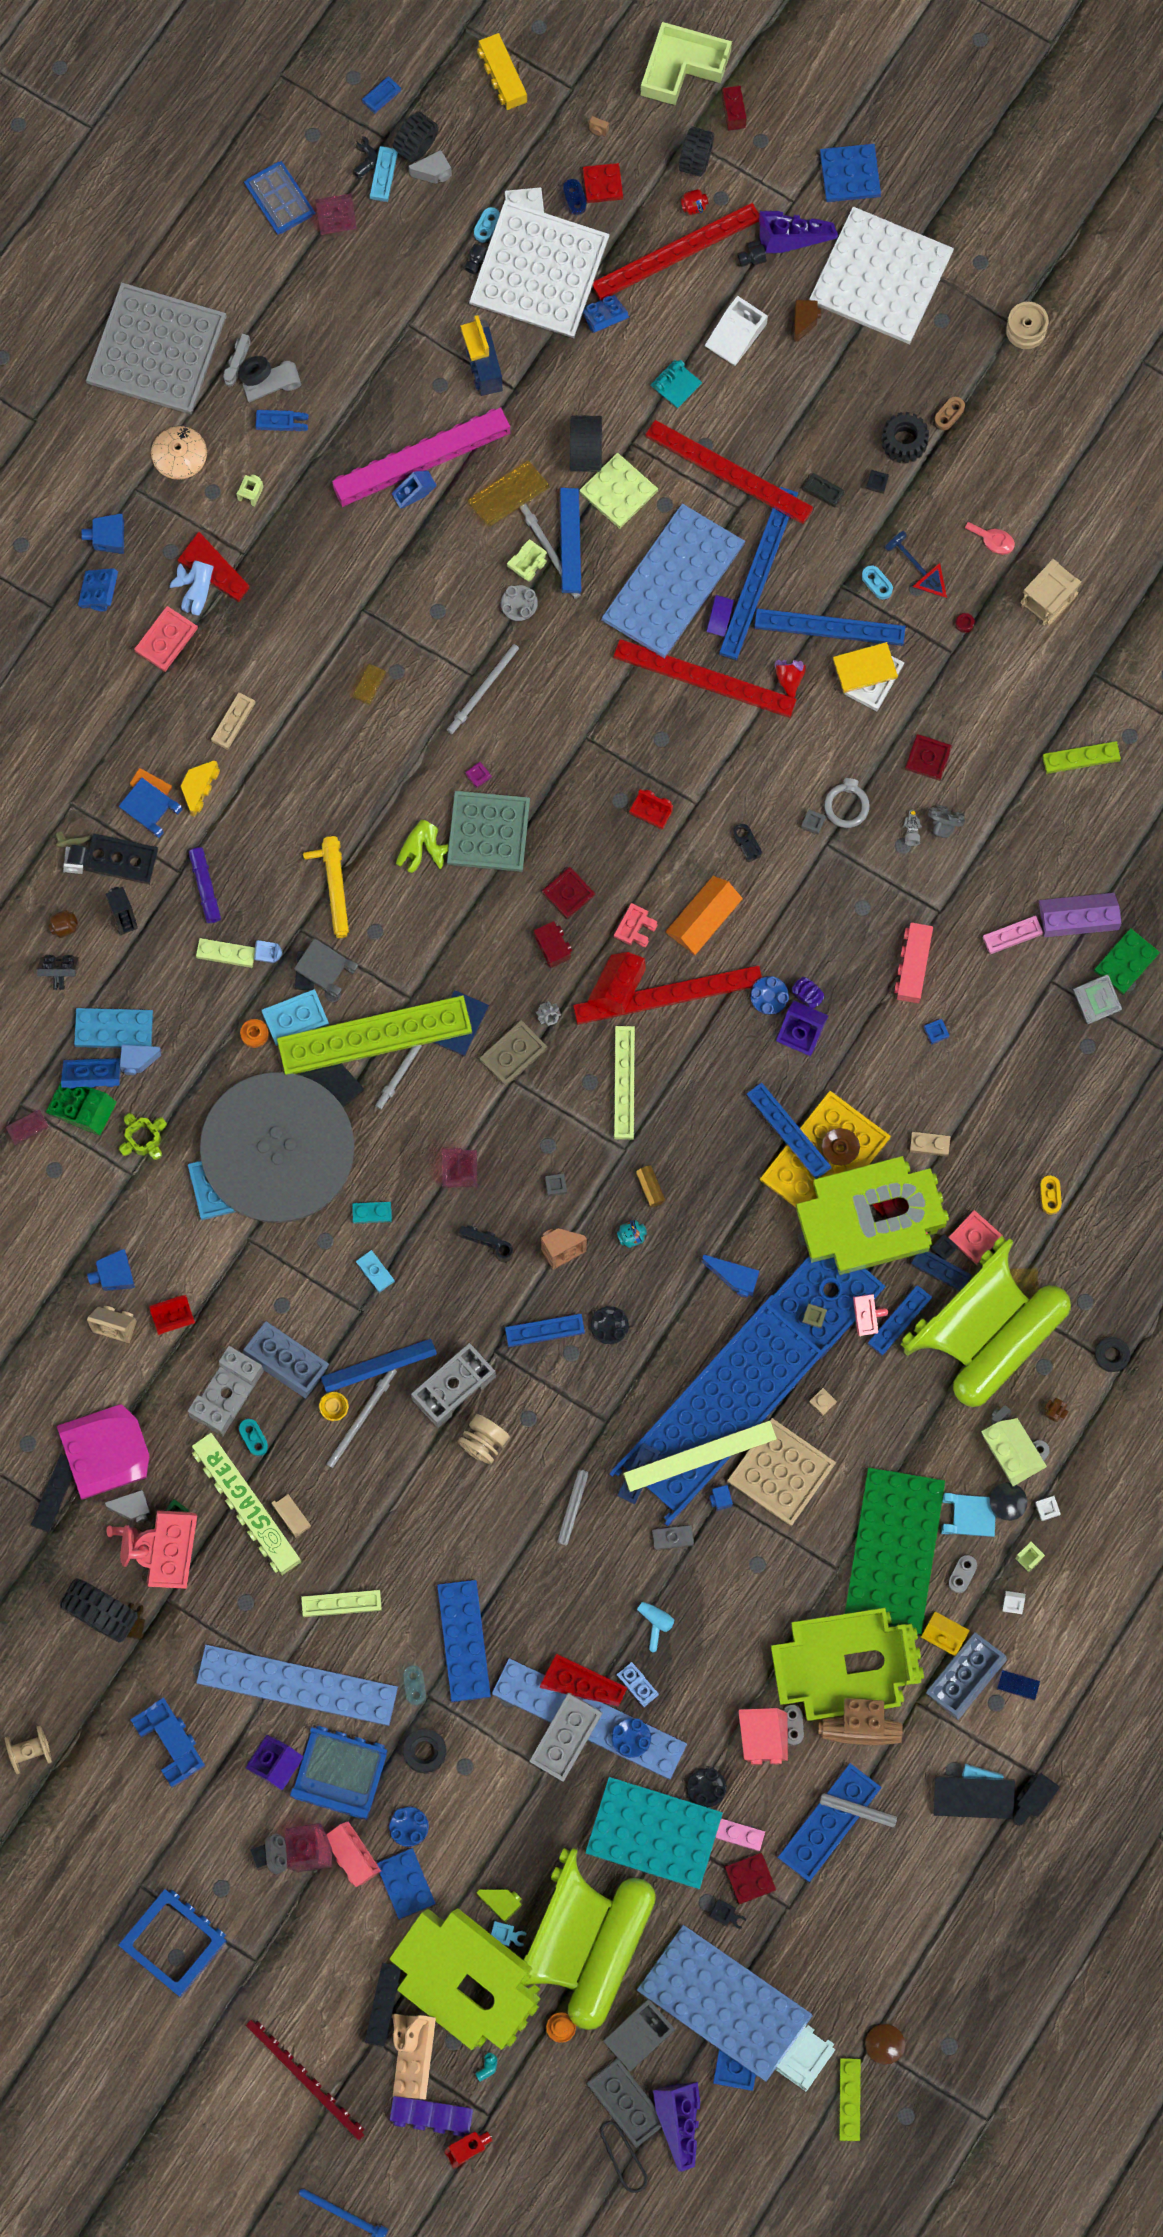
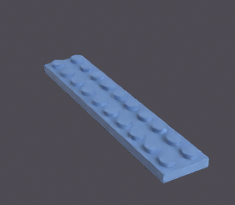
[197,1645,398,1726]
[492,1658,687,1780]

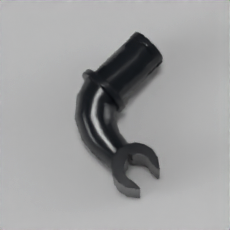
[353,136,378,179]

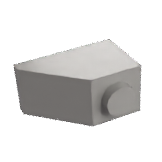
[409,150,452,184]
[105,1490,151,1523]

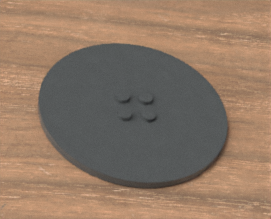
[200,1072,354,1223]

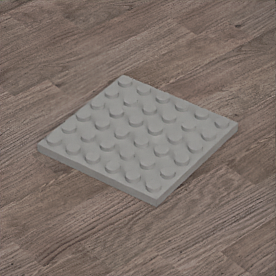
[86,282,227,415]

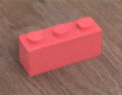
[323,1821,381,1887]

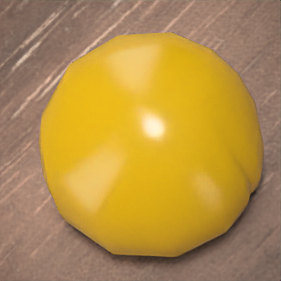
[319,1392,349,1421]

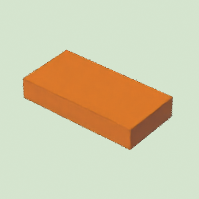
[130,768,172,796]

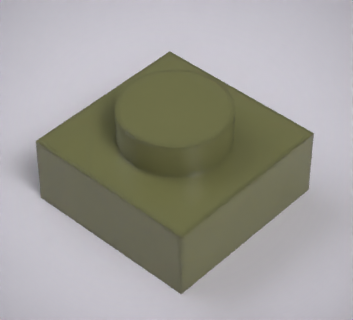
[803,1304,827,1329]

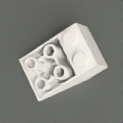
[705,296,768,366]

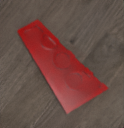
[178,532,249,602]
[539,1654,627,1707]

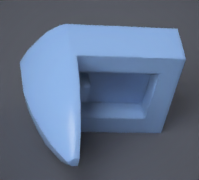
[254,940,282,963]

